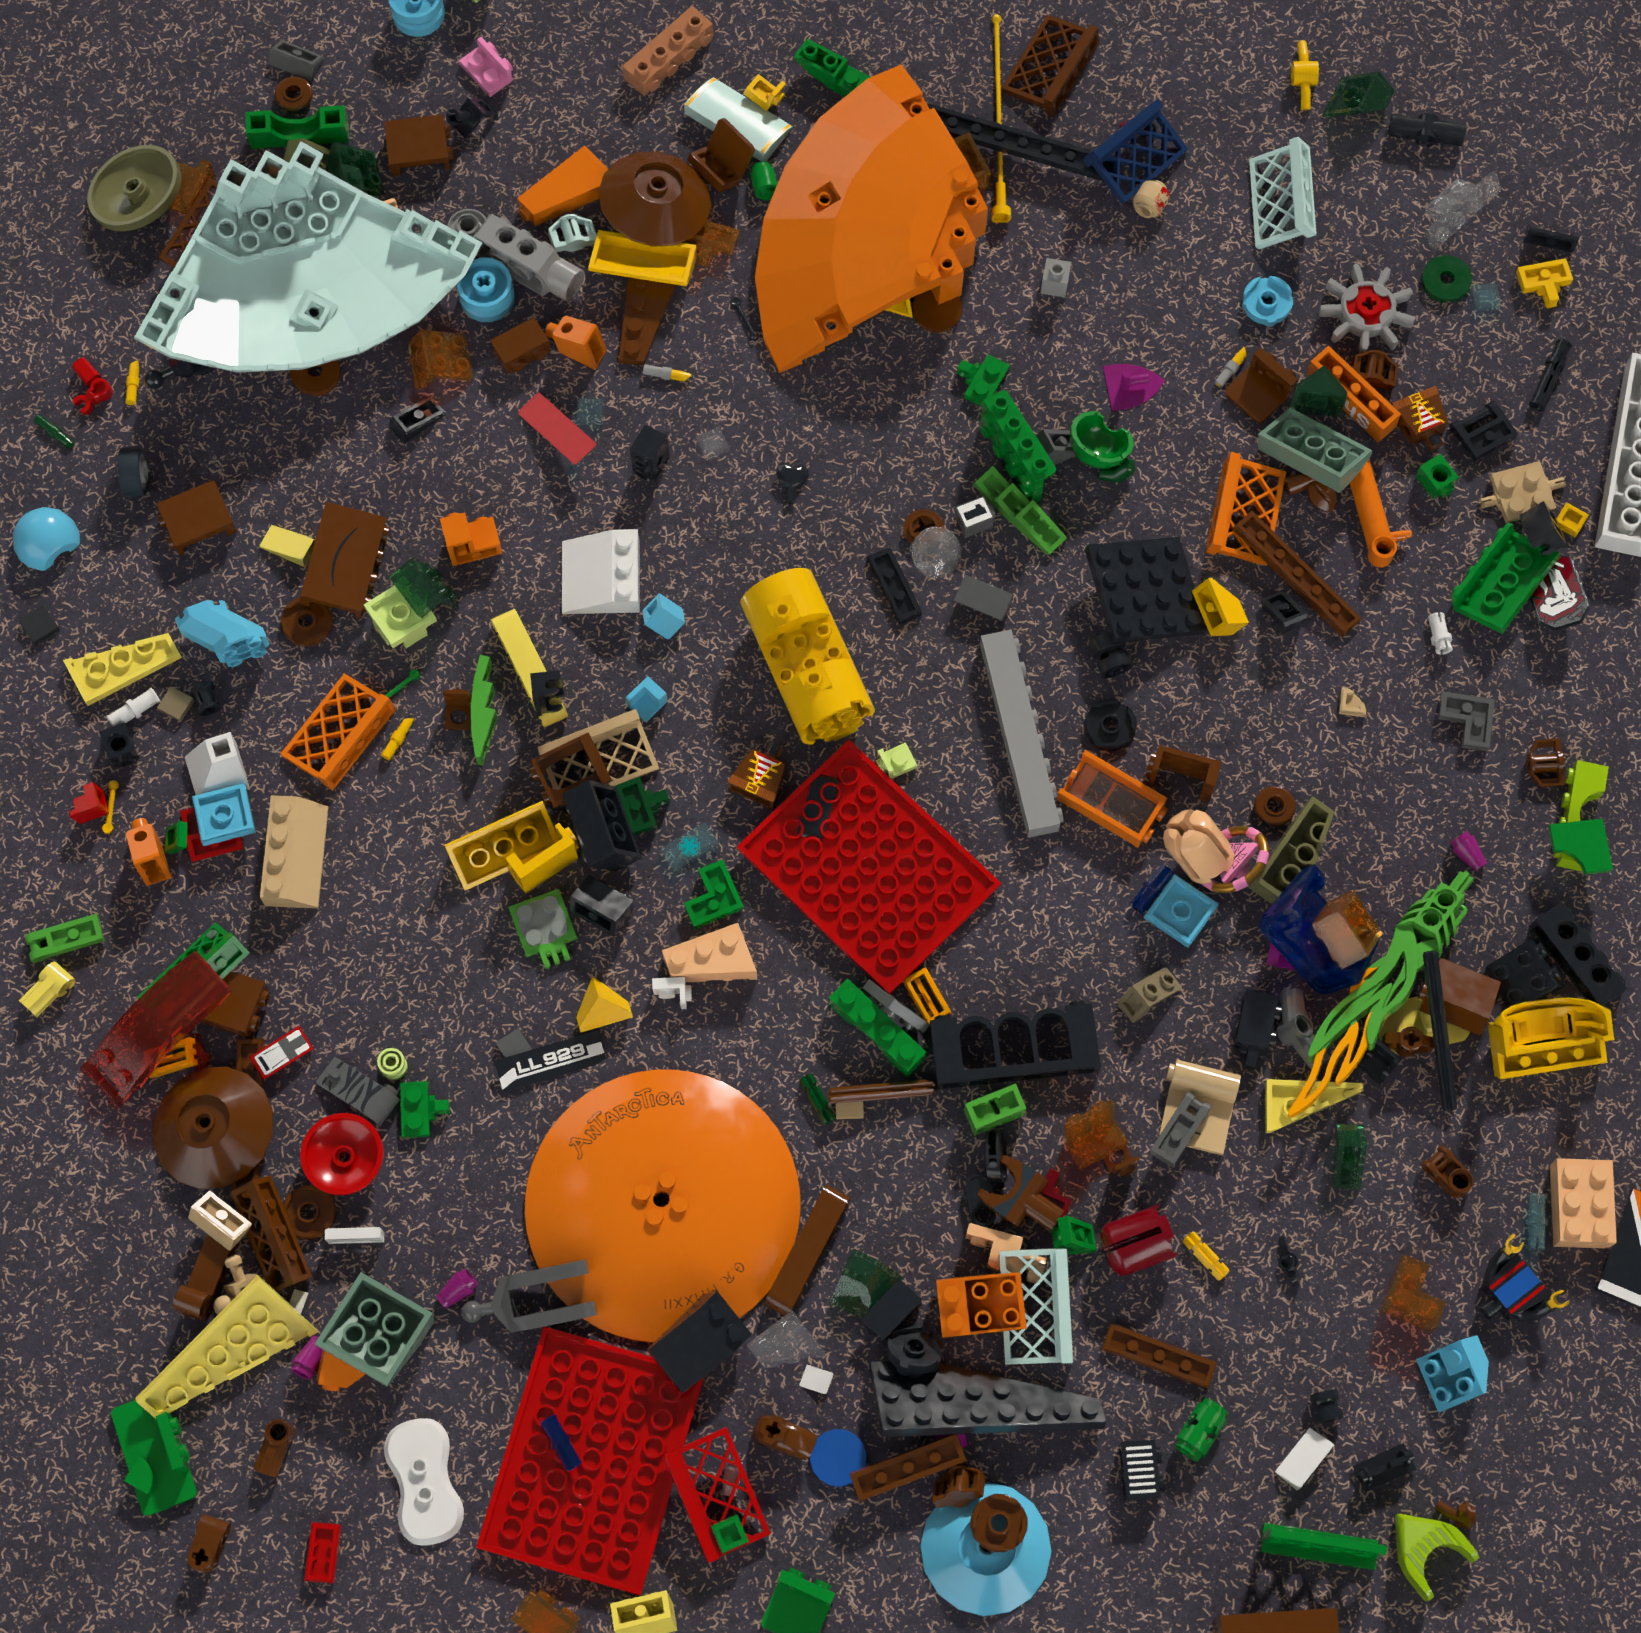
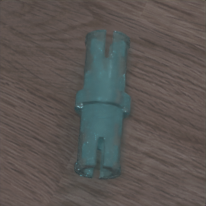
[1526,1193,1548,1251]

